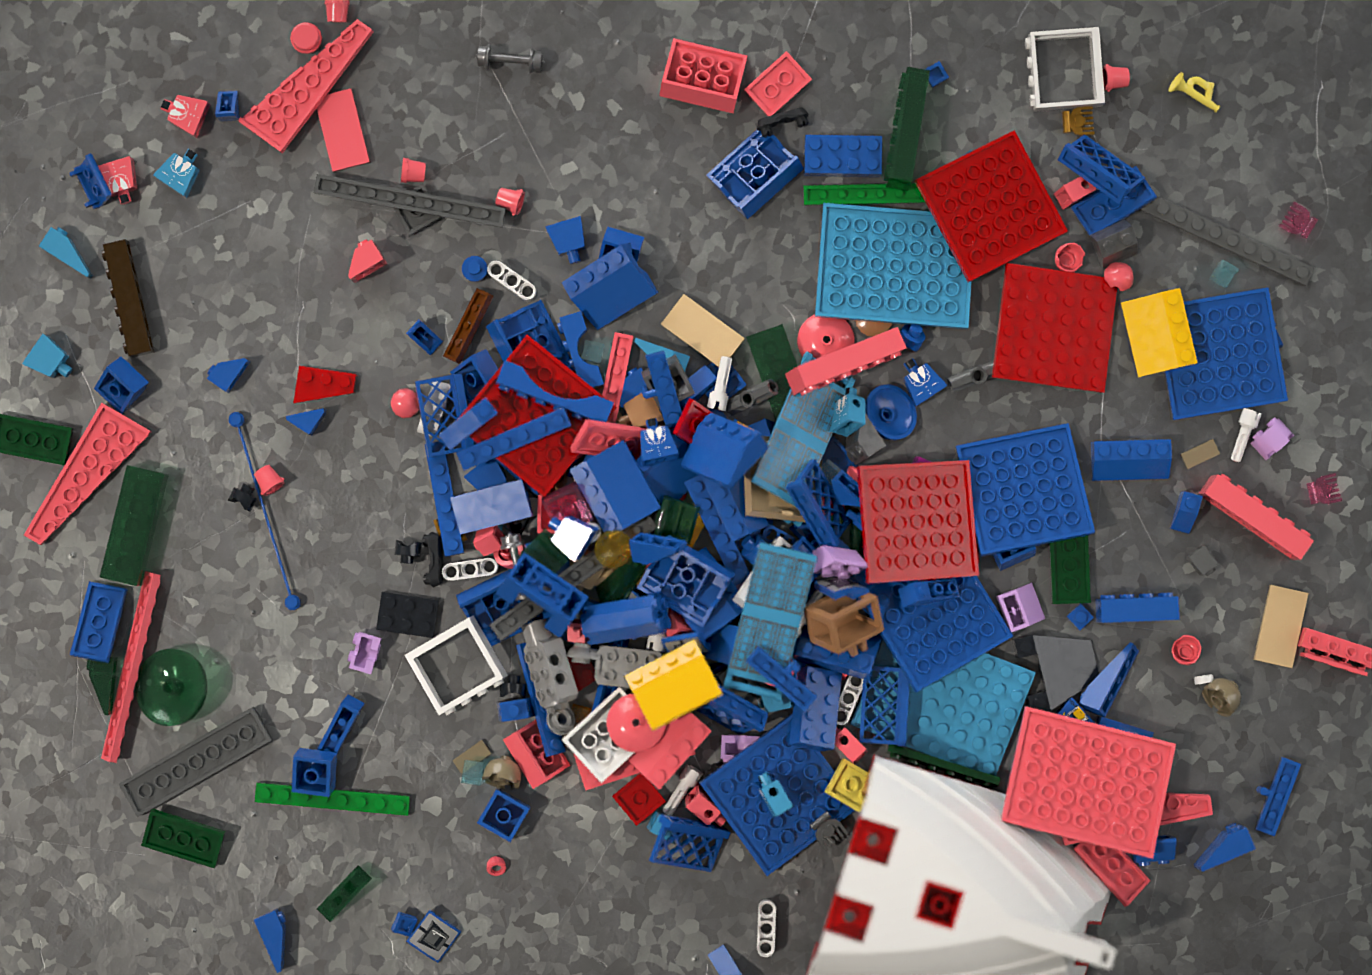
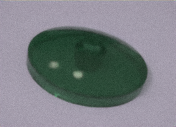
[135,649,207,726]

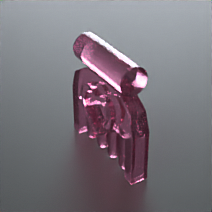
[1279,202,1318,239]
[1306,473,1342,505]

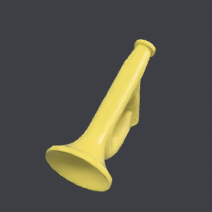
[1169,72,1220,112]

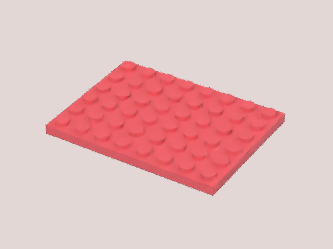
[1001,707,1176,858]

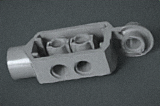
[521,619,578,735]
[566,642,662,688]

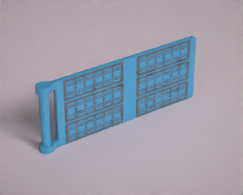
[751,351,855,507]
[723,542,817,702]

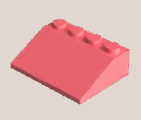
[659,38,747,114]
[627,711,712,790]

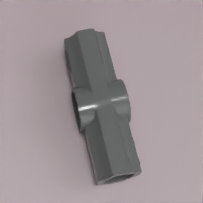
[947,360,994,393]
[726,379,779,416]

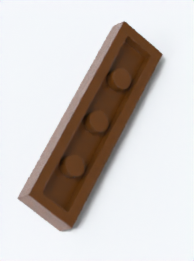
[443,288,494,364]

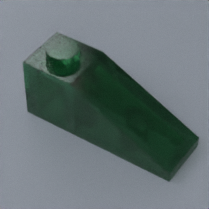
[596,555,647,604]
[87,656,118,715]
[317,865,372,922]

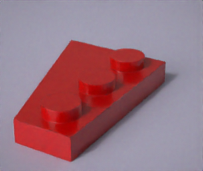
[293,366,357,404]

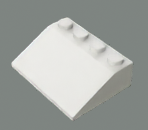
[562,687,640,783]

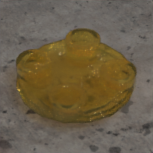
[595,530,631,569]

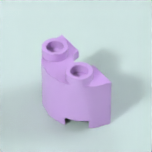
[1250,417,1294,460]
[348,632,382,674]
[721,734,760,762]

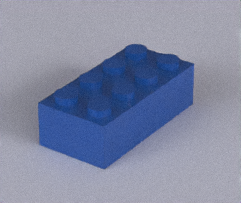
[804,135,882,178]
[1095,593,1180,623]
[789,666,842,752]

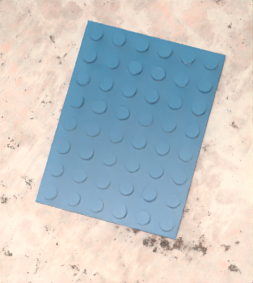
[815,203,972,329]
[850,640,1036,776]

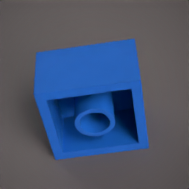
[292,748,337,797]
[477,788,531,842]

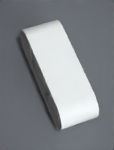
[487,261,537,302]
[417,381,451,437]
[442,558,499,581]
[837,675,863,725]
[757,899,776,957]

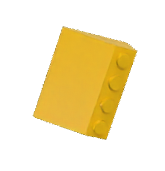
[1121,288,1198,377]
[625,640,722,731]

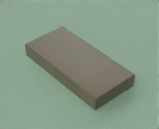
[1180,439,1220,469]
[452,740,492,774]

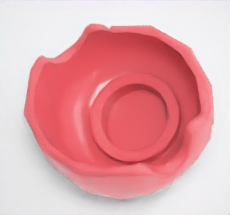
[1055,243,1085,272]
[1104,262,1133,291]
[391,388,419,419]
[1171,635,1202,665]

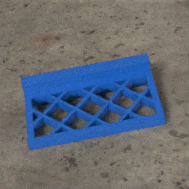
[1058,135,1145,204]
[415,373,474,457]
[785,459,851,547]
[859,666,909,746]
[694,685,769,735]
[649,814,731,872]

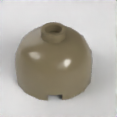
[1202,678,1241,717]
[482,756,522,790]

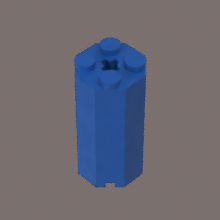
[580,595,671,645]

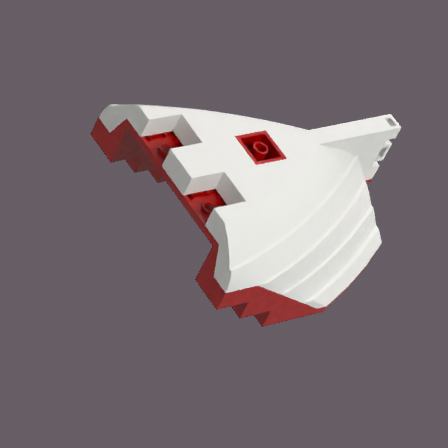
[806,754,1116,975]

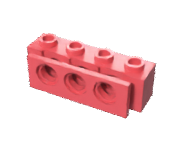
[1297,628,1372,676]

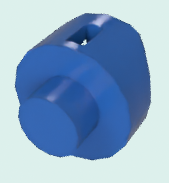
[462,256,488,282]
[900,324,926,352]
[741,536,768,565]

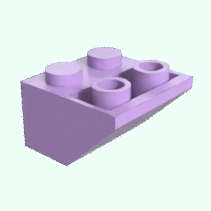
[813,545,867,579]
[996,583,1045,632]

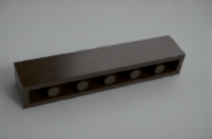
[101,239,155,358]

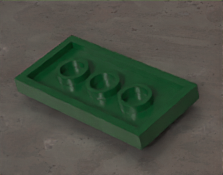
[0,414,73,466]
[1049,535,1091,604]
[141,808,226,869]

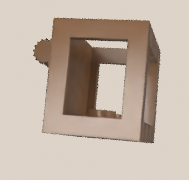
[804,593,884,657]

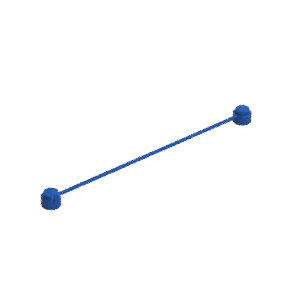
[229,412,301,610]

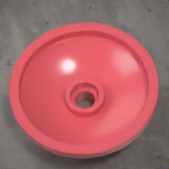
[797,315,855,359]
[607,694,665,752]

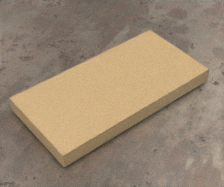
[661,294,745,367]
[1253,585,1309,668]

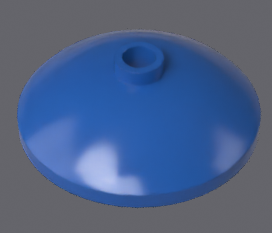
[865,384,917,440]

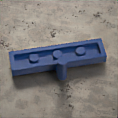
[641,350,682,428]
[745,646,817,712]
[1255,757,1301,836]

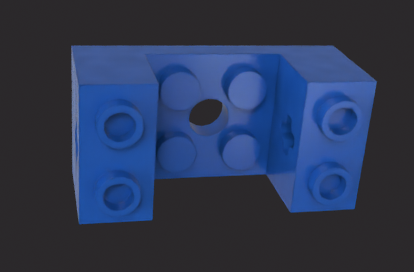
[496,552,588,638]

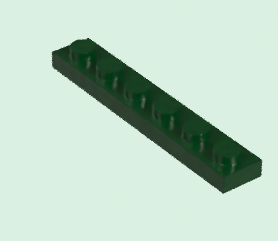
[885,744,1000,789]

